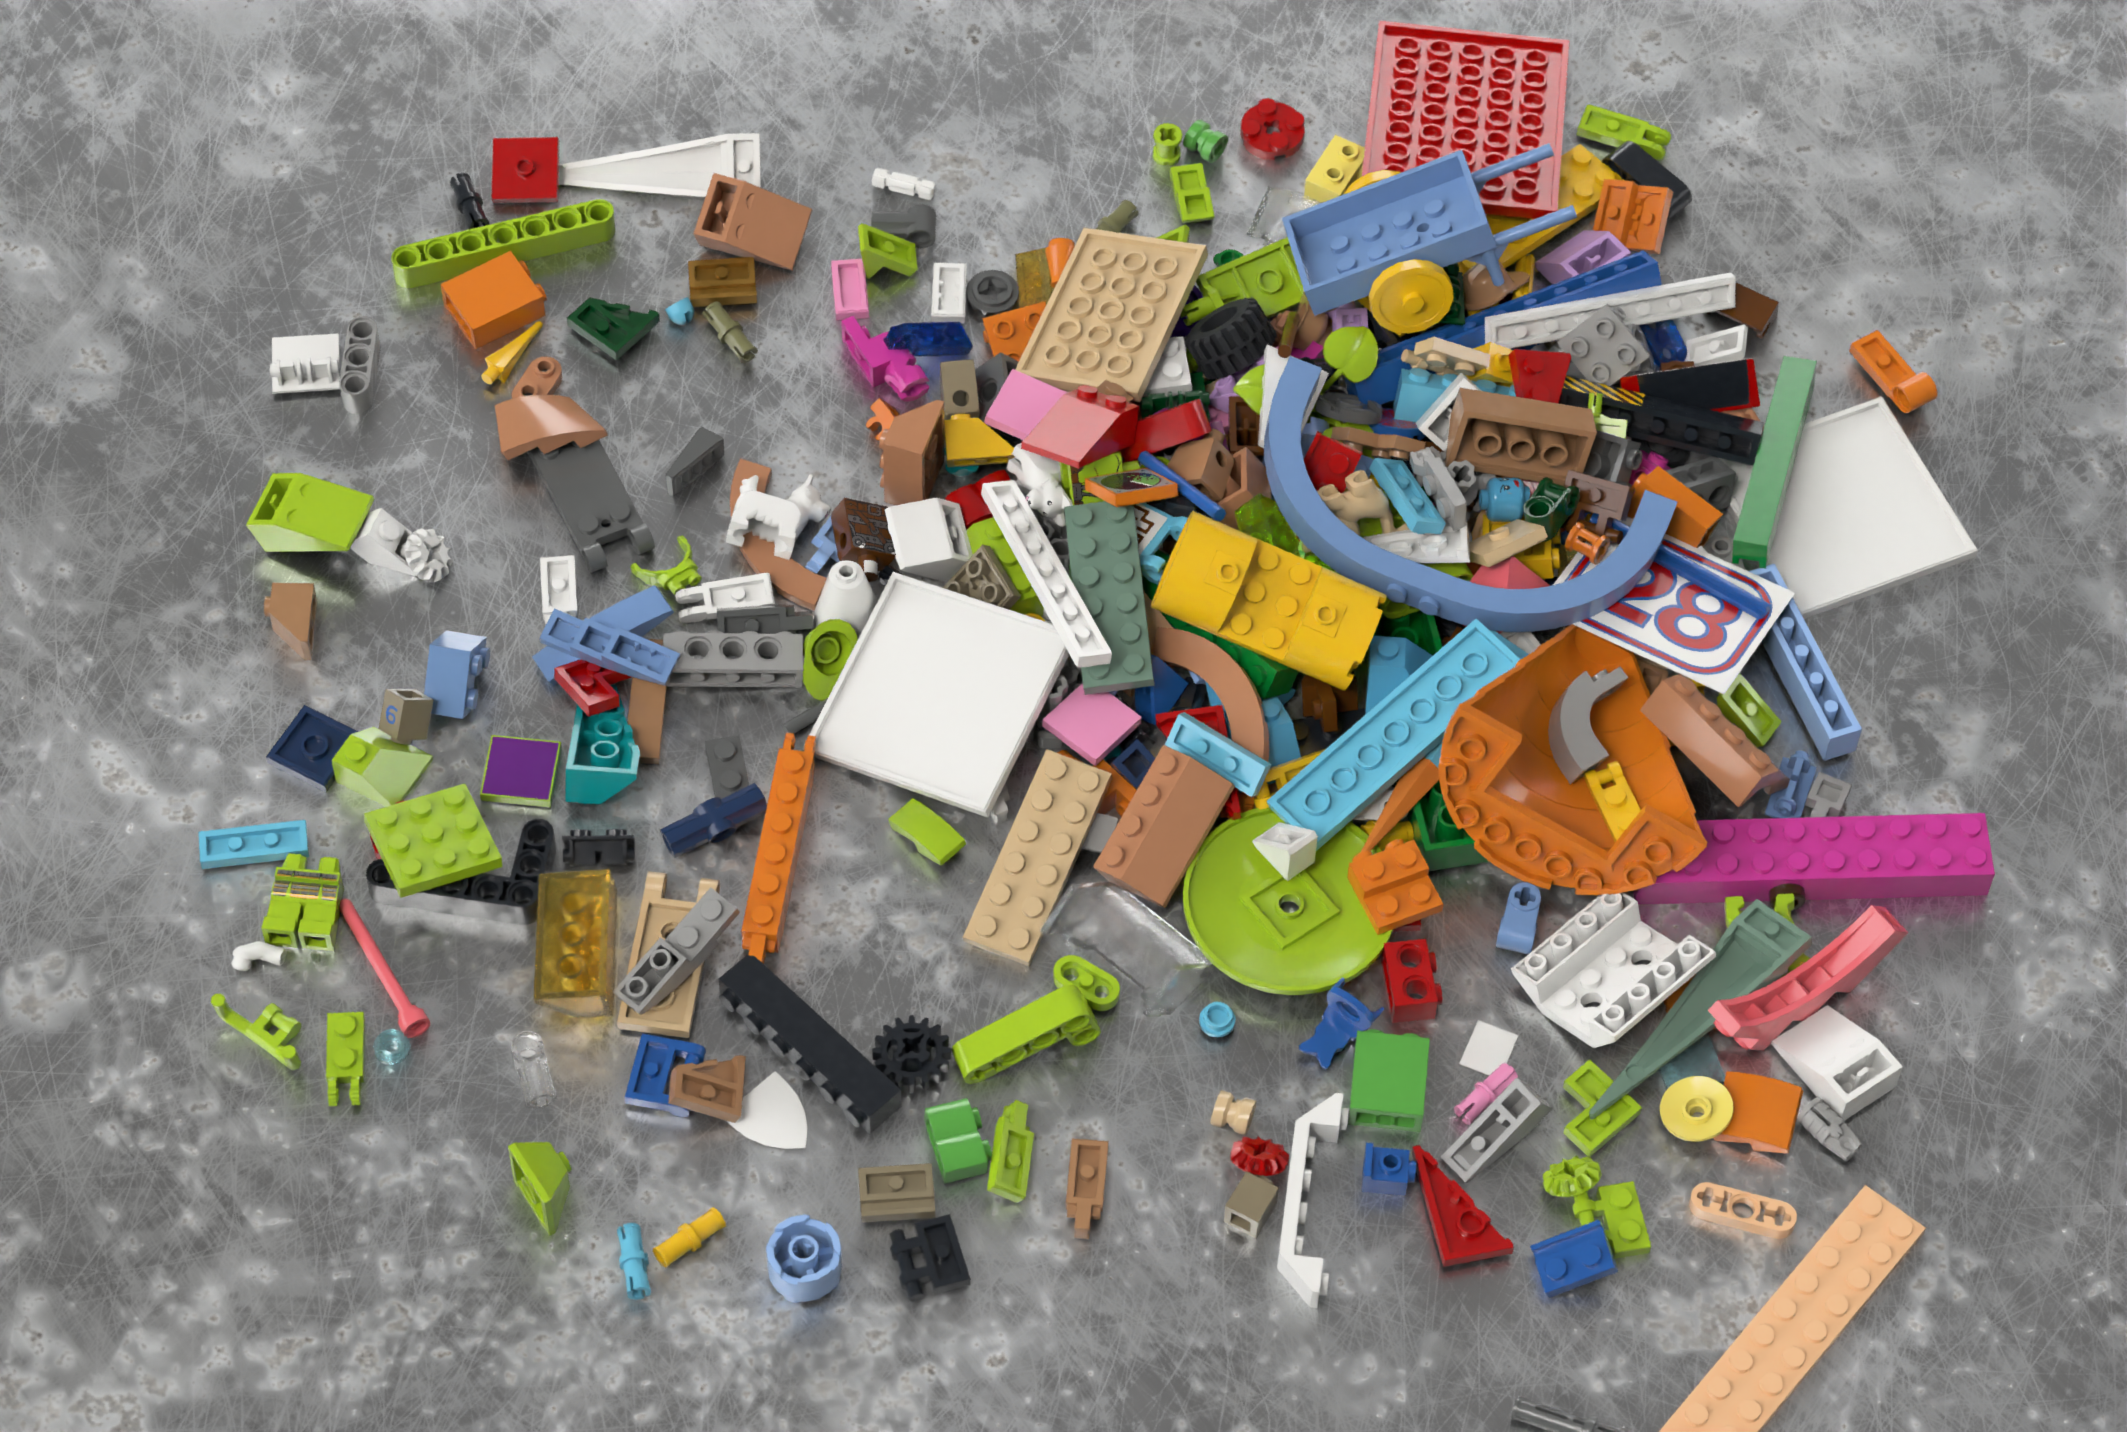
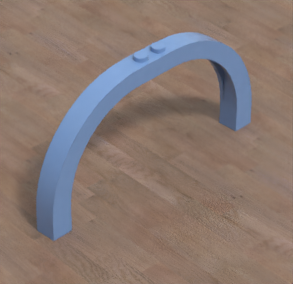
[1264,356,1677,632]

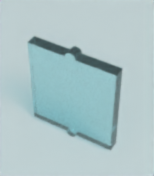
[1659,1033,1725,1090]

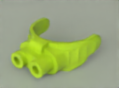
[630,535,702,595]

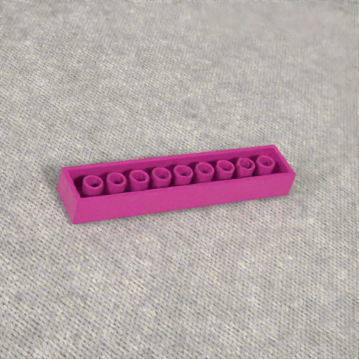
[1633,813,1995,905]

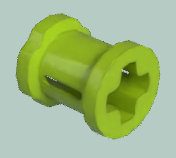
[1153,123,1183,166]

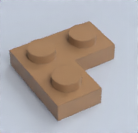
[1331,427,1426,461]

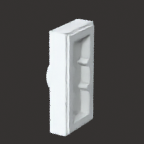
[931,263,967,324]

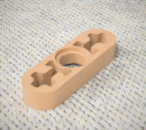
[1689,1182,1797,1239]

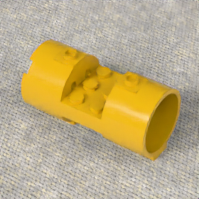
[1151,511,1387,691]

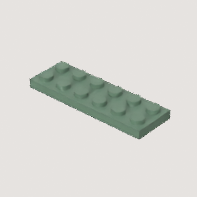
[1064,501,1155,695]

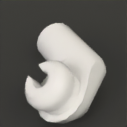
[231,941,287,971]

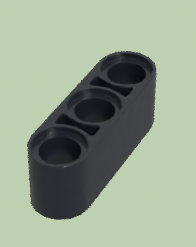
[1601,140,1692,220]

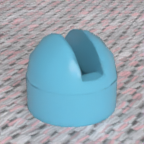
[665,297,694,325]

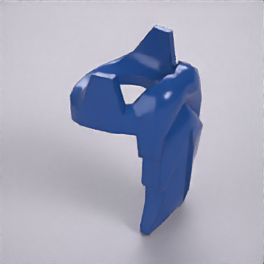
[1298,977,1385,1069]

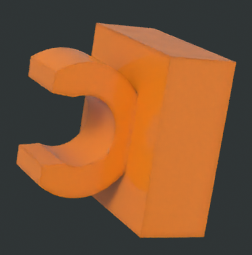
[866,398,900,441]

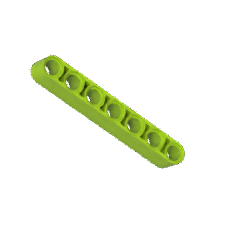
[391,199,616,289]

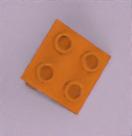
[982,301,1046,361]

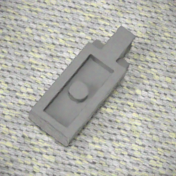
[1410,447,1467,531]

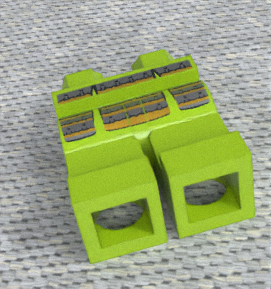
[261,853,344,952]

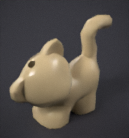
[1302,470,1409,554]

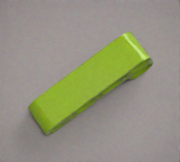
[951,985,1101,1084]

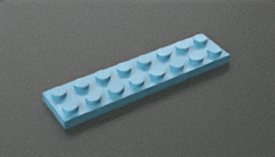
[1267,619,1521,851]

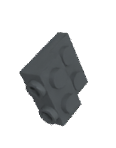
[1583,430,1642,487]

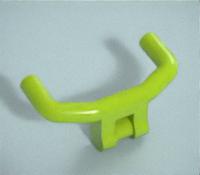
[211,993,302,1070]

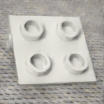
[270,333,340,394]

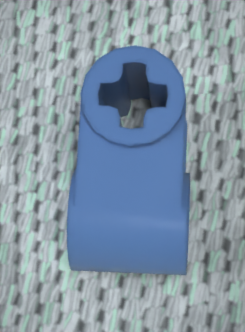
[1496,882,1541,954]

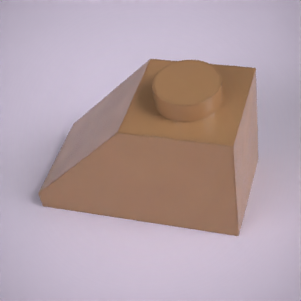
[264,583,317,660]

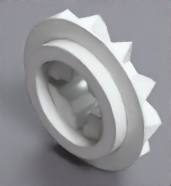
[405,528,453,583]

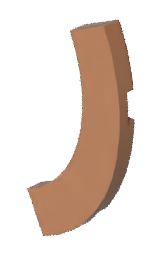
[730,458,827,611]
[1153,627,1269,762]

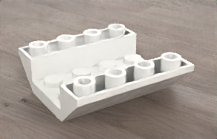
[1511,892,1716,1048]

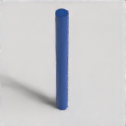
[1138,451,1226,521]

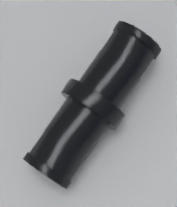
[450,173,489,229]

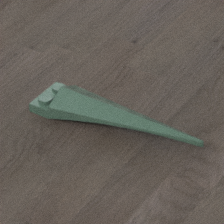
[1589,899,1812,1120]

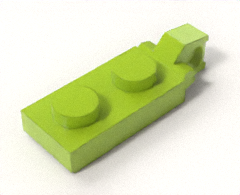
[987,1100,1034,1203]

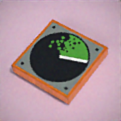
[1085,468,1178,507]

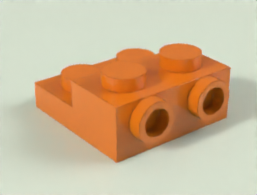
[1347,839,1444,935]

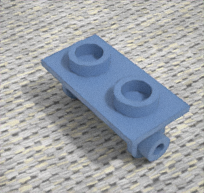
[1764,750,1817,818]

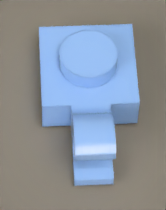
[805,516,839,574]

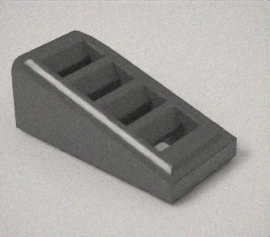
[666,427,724,497]

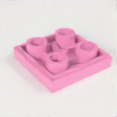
[984,369,1067,440]
[1042,683,1142,766]

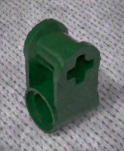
[1523,477,1580,542]

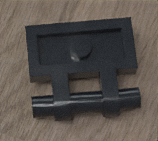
[889,1214,970,1301]

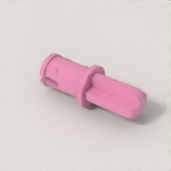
[1454,1063,1518,1125]

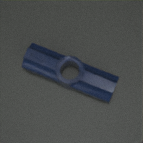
[660,783,767,858]

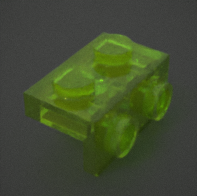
[1234,493,1301,557]

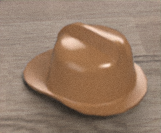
[1463,261,1530,311]
[1293,292,1332,351]

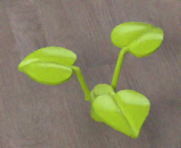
[1233,326,1378,459]

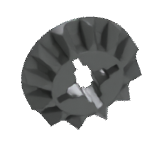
[966,270,1019,316]

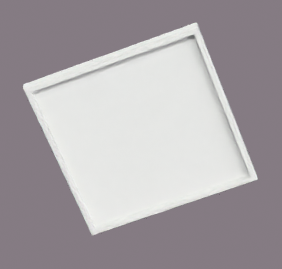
[1711,397,1978,619]
[802,572,1069,817]

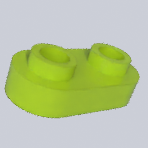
[1053,955,1120,1011]

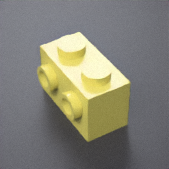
[1304,135,1365,205]

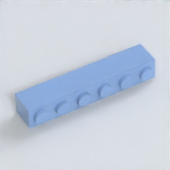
[1748,563,1862,761]

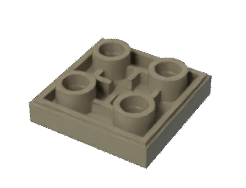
[943,545,1021,610]

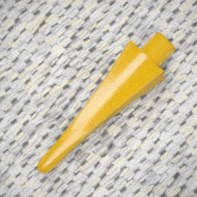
[481,321,543,384]

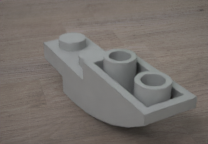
[613,887,740,1015]

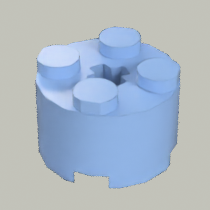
[766,1215,842,1303]

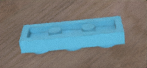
[1369,458,1446,534]
[1165,712,1272,797]
[198,820,309,869]

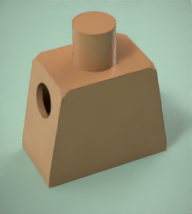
[1167,429,1234,501]

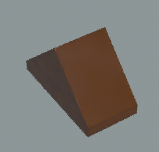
[1228,396,1264,456]

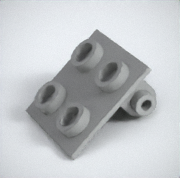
[1557,304,1650,386]

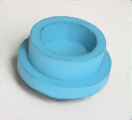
[1199,1002,1236,1037]

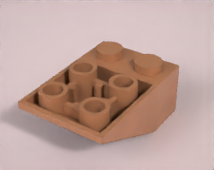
[693,173,812,271]

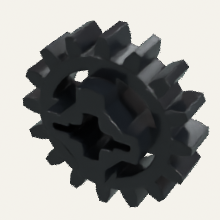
[872,1015,951,1093]

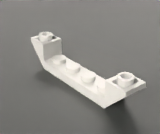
[1277,1093,1349,1308]

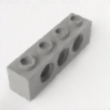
[663,630,803,688]

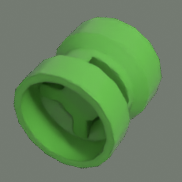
[1183,119,1228,163]

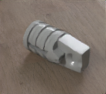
[1797,1097,1862,1162]

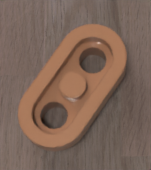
[512,357,562,399]

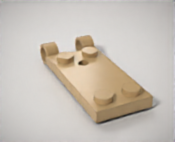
[617,871,720,1038]

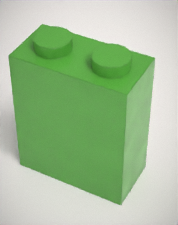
[1348,1029,1430,1132]

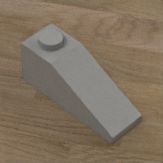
[1441,1078,1553,1183]

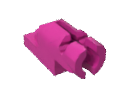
[841,316,929,402]

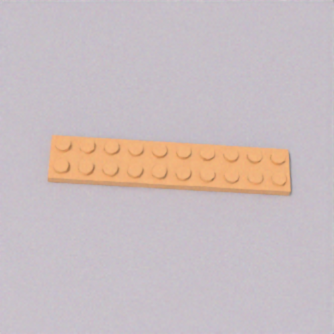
[1659,1185,1926,1432]

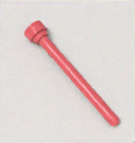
[339,898,430,1038]

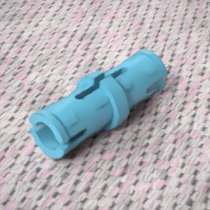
[617,1223,651,1300]

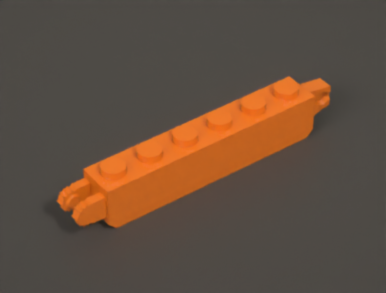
[741,732,816,964]

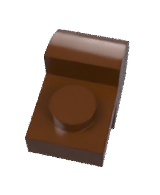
[1301,670,1358,732]

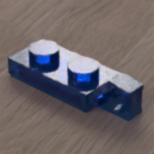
[883,322,973,357]

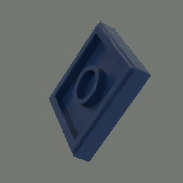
[266,705,358,792]

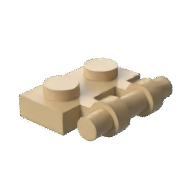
[1401,337,1490,376]

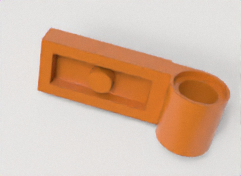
[1849,330,1937,413]

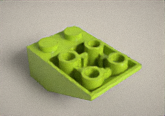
[246,473,375,552]

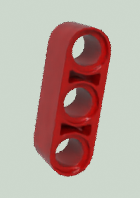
[1120,399,1212,462]

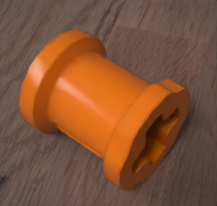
[1564,522,1610,565]

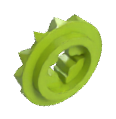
[1543,1156,1601,1197]

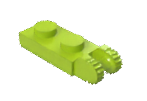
[1576,104,1672,161]
[326,1012,365,1106]

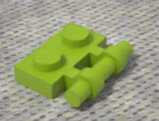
[1572,1181,1651,1259]

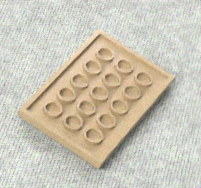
[1015,228,1208,402]

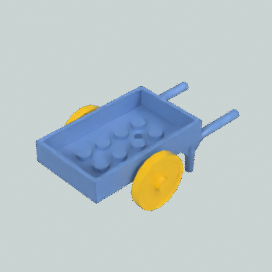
[1282,143,1577,334]

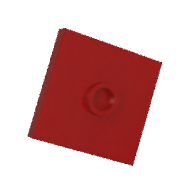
[492,137,560,203]

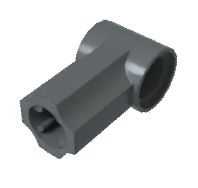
[871,204,936,248]

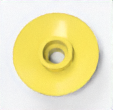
[1660,1076,1733,1142]

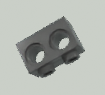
[1666,456,1736,510]

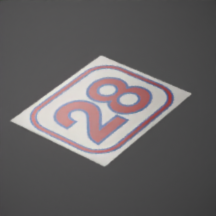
[1553,517,1795,694]

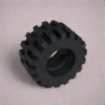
[1185,298,1277,379]

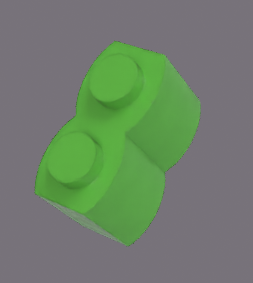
[924,1098,992,1184]

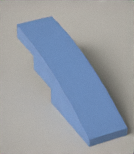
[532,585,674,686]
[539,608,680,686]

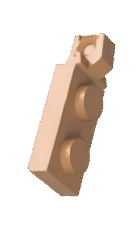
[1066,1138,1109,1239]

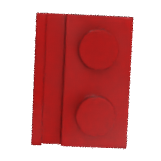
[1303,431,1362,493]

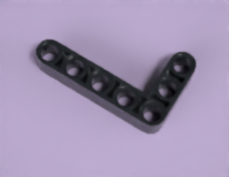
[366,819,556,925]

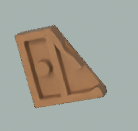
[668,1055,746,1123]

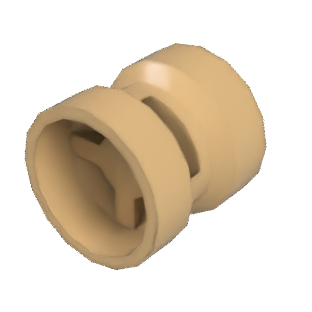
[1210,1090,1257,1136]

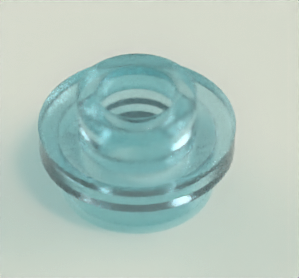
[373,1029,410,1065]

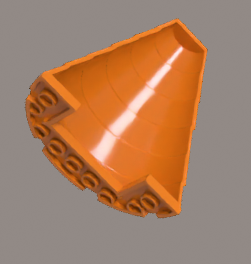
[1438,624,1707,895]

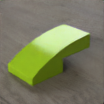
[1169,163,1215,224]
[888,798,966,866]

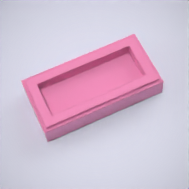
[831,259,869,321]

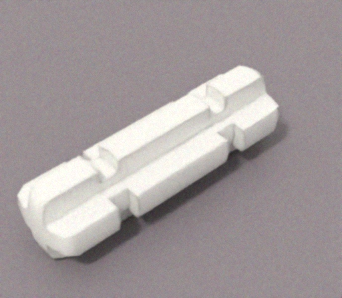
[872,167,936,200]

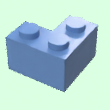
[424,630,490,719]

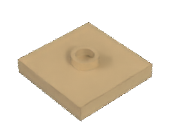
[1469,519,1548,567]

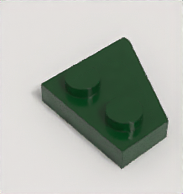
[567,297,660,361]

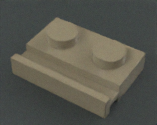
[858,1163,935,1223]

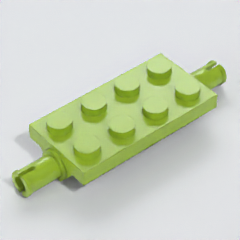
[1181,237,1304,326]

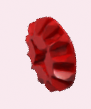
[1230,1136,1289,1176]

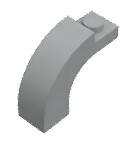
[1548,666,1628,784]

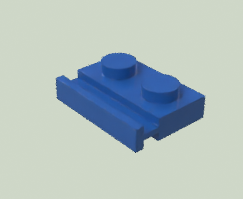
[1530,1219,1618,1298]

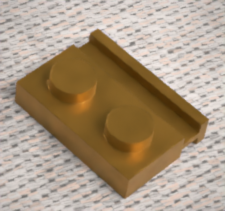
[688,257,757,307]

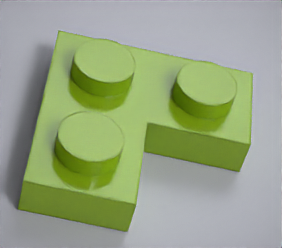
[1563,1059,1642,1157]

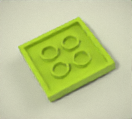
[364,783,502,898]

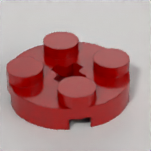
[1240,98,1305,160]

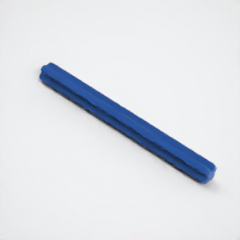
[1589,513,1770,619]

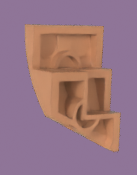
[495,395,608,460]

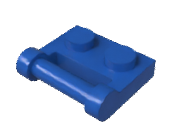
[625,1033,706,1117]

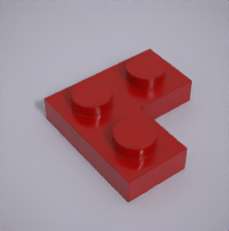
[554,659,632,717]

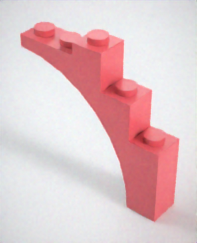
[1708,905,1908,1051]

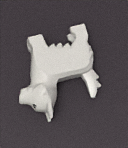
[1006,443,1073,527]
[726,474,831,560]

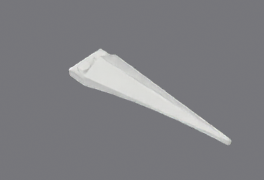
[559,133,761,200]

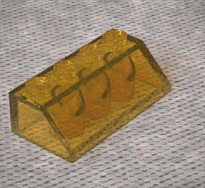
[533,869,617,1018]

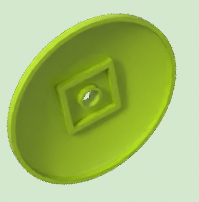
[1183,808,1394,995]

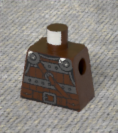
[831,497,896,582]

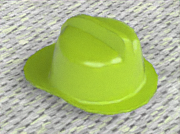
[803,619,858,701]

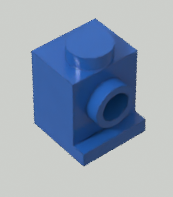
[1361,1143,1416,1196]

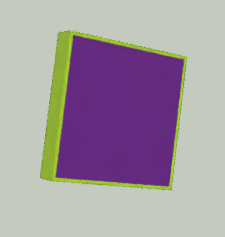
[480,735,562,808]

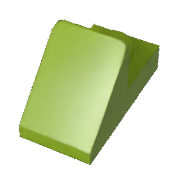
[858,223,918,279]
[1717,673,1782,747]

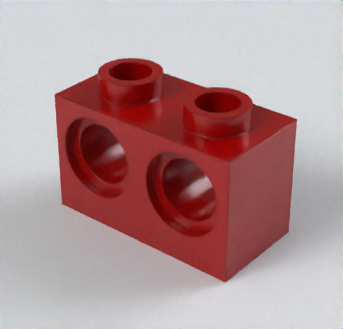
[1381,939,1443,1023]

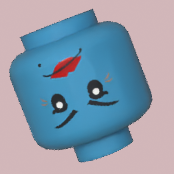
[1479,477,1530,522]

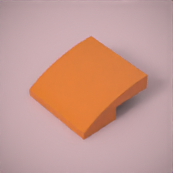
[1593,179,1673,254]
[1714,1071,1803,1154]

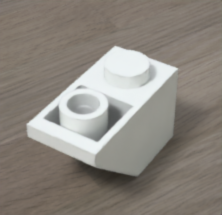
[350,508,431,576]

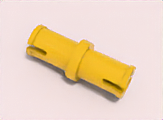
[653,1207,726,1268]

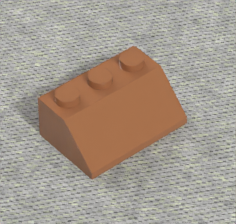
[879,400,945,505]

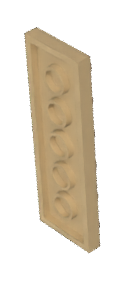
[963,749,1112,967]

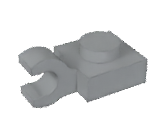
[1805,772,1852,817]

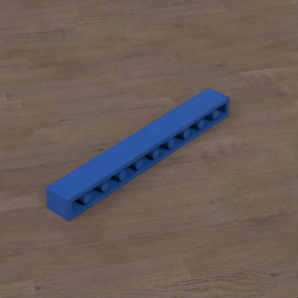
[1344,250,1662,405]

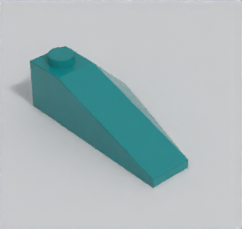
[565,684,640,804]

